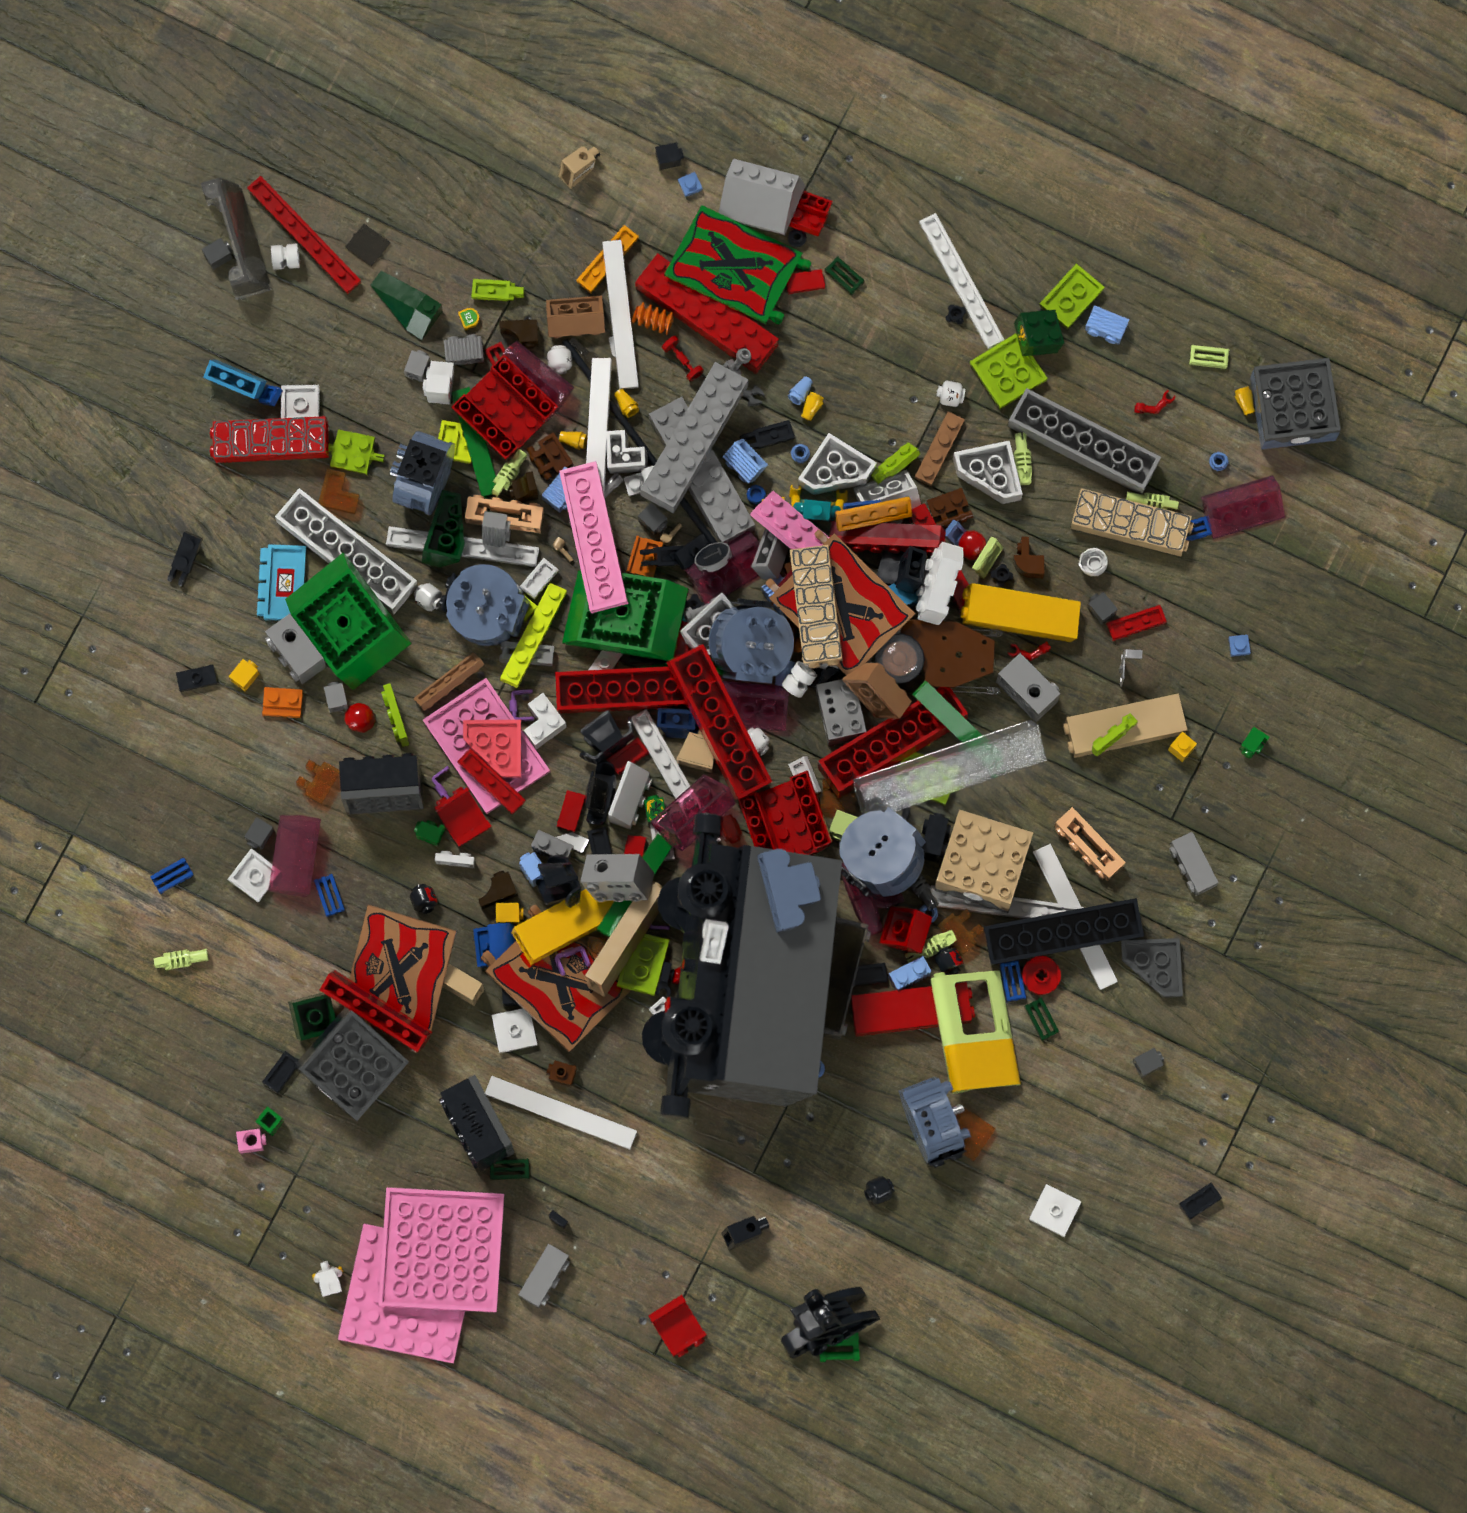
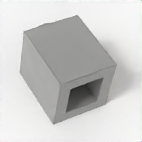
[404,350,431,382]
[324,682,348,713]

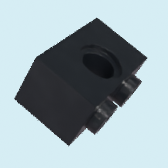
[896,546,927,594]

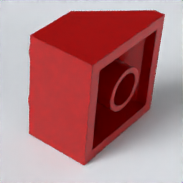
[879,907,933,954]

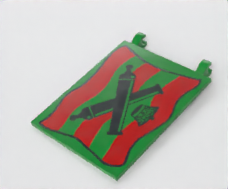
[664,205,811,325]

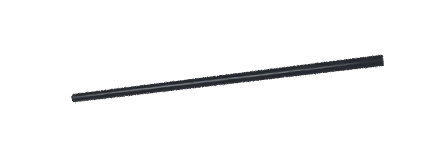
[562,339,718,544]

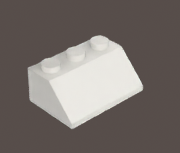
[853,470,921,509]
[680,593,734,655]
[608,761,652,830]

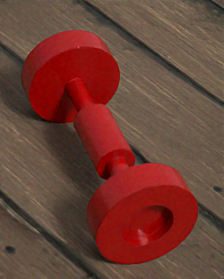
[661,336,704,382]

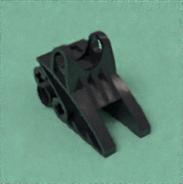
[781,1287,880,1358]

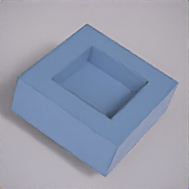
[678,172,702,198]
[945,520,966,546]
[1228,634,1250,657]

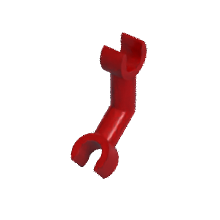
[1134,390,1175,414]
[1007,642,1051,661]

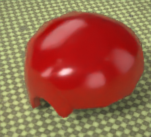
[958,530,987,560]
[344,703,376,733]

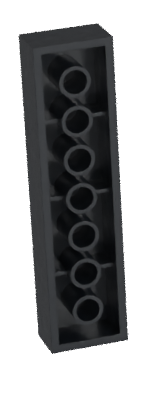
[983,898,1144,965]

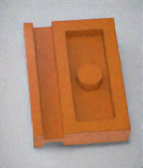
[626,536,663,578]
[262,687,303,718]

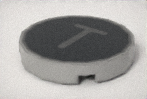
[695,542,732,572]

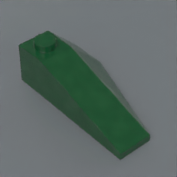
[370,270,443,341]
[422,490,465,567]

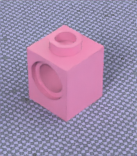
[236,1129,266,1154]

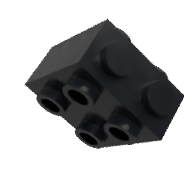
[921,813,951,863]

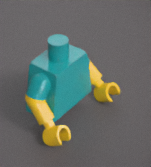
[789,485,848,521]

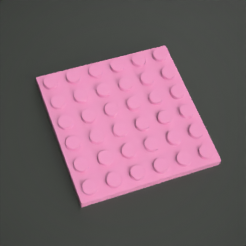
[378,1188,504,1313]
[338,1224,465,1364]

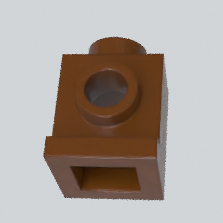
[546,1060,577,1087]

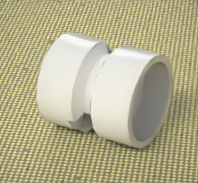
[271,243,300,270]
[782,661,817,698]

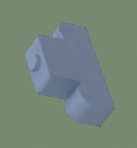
[757,849,821,932]

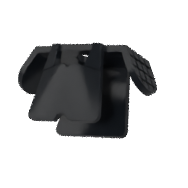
[579,711,635,765]
[585,761,617,825]
[536,855,581,907]

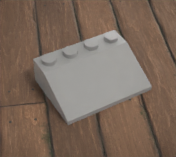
[719,159,806,235]

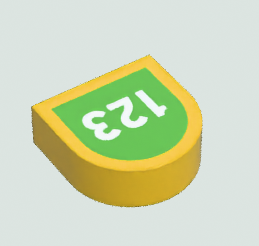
[458,308,480,330]

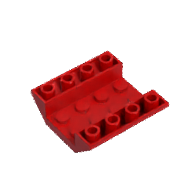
[451,355,558,460]
[738,771,833,855]

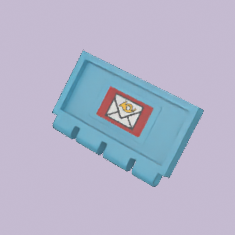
[257,544,307,621]

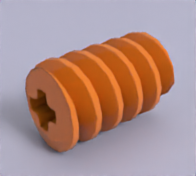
[632,302,673,335]

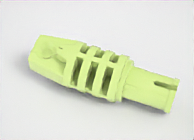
[1014,433,1032,485]
[491,449,527,497]
[1126,491,1179,510]
[904,930,957,963]
[154,949,209,970]

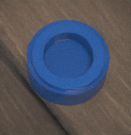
[747,485,766,505]

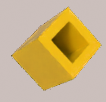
[229,659,259,692]
[1168,731,1197,763]
[496,903,524,925]

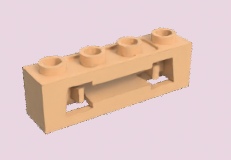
[465,495,544,534]
[1054,807,1126,881]

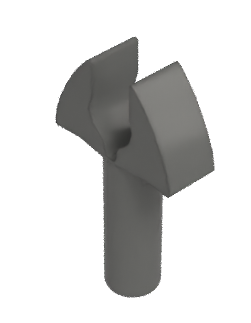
[743,385,764,406]

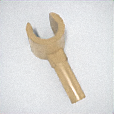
[660,524,682,546]
[553,537,573,562]

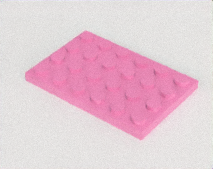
[423,678,550,814]

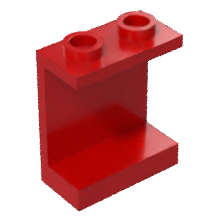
[434,787,492,848]
[648,1295,707,1358]

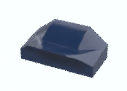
[657,708,696,738]

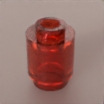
[722,814,743,844]

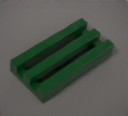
[825,256,865,295]
[1024,997,1059,1041]
[490,1159,529,1180]

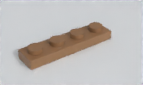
[915,412,965,486]
[413,652,485,711]

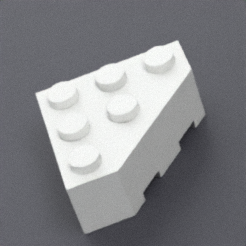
[798,433,877,495]
[953,441,1023,504]
[916,542,963,625]

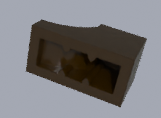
[499,319,538,349]
[509,471,538,503]
[478,871,518,910]

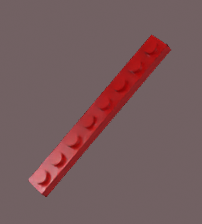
[247,176,361,294]

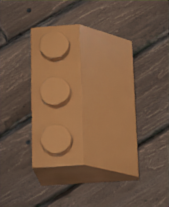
[546,296,605,338]
[842,663,912,719]

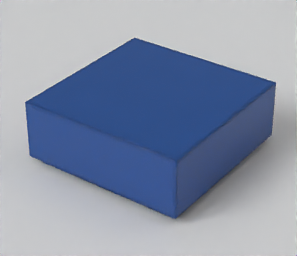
[259,385,283,407]

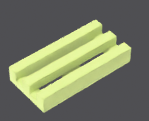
[1189,345,1229,369]
[972,537,1003,579]

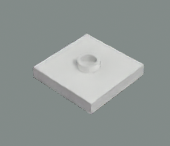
[281,385,319,418]
[227,848,282,902]
[492,1008,537,1054]
[1029,1184,1081,1237]

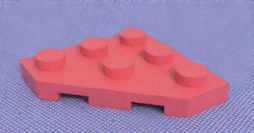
[463,720,521,778]

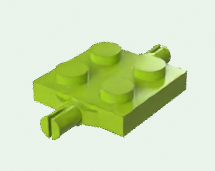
[329,429,385,475]

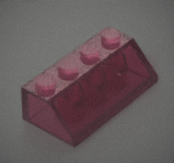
[501,341,575,422]
[1201,475,1285,539]
[685,531,759,605]
[722,681,789,731]
[650,774,736,851]
[268,815,321,897]

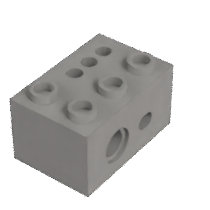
[265,614,327,684]
[996,653,1060,722]
[816,679,866,746]
[580,854,654,902]

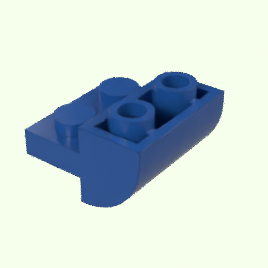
[473,923,516,968]

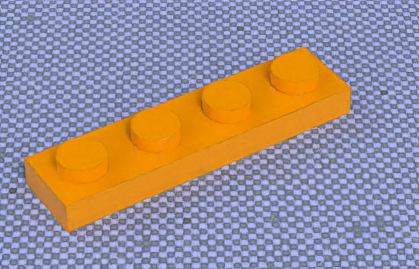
[576,225,639,293]
[835,497,912,532]

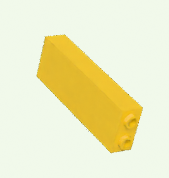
[961,583,1081,642]
[511,889,614,965]

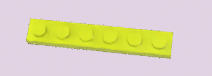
[500,583,567,688]

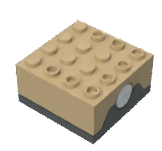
[935,810,1033,913]

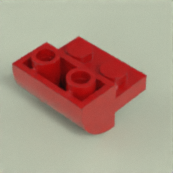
[789,191,833,237]

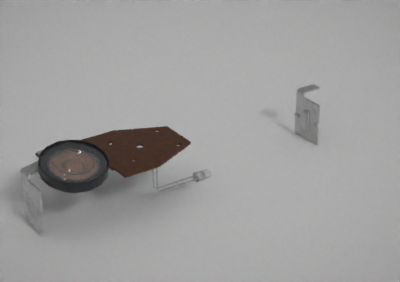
[868,620,1143,695]

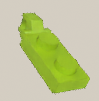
[471,279,525,301]
[871,442,920,484]
[1092,713,1138,757]

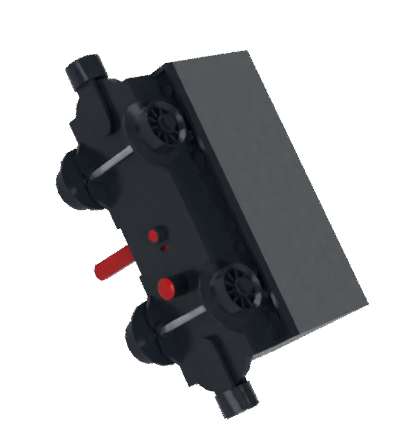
[642,813,842,1120]

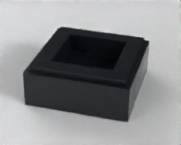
[549,1210,569,1229]

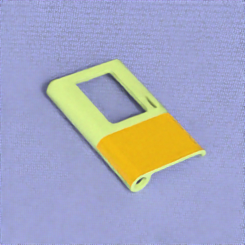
[930,970,1021,1094]

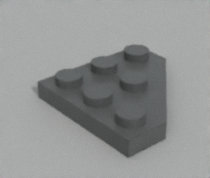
[1121,938,1183,998]

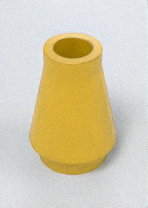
[1234,386,1255,415]
[614,389,639,418]
[801,392,824,421]
[559,431,588,450]

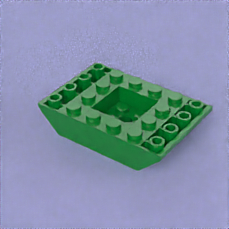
[285,552,412,690]
[562,570,689,661]

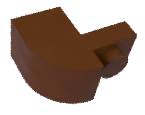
[1013,537,1044,578]

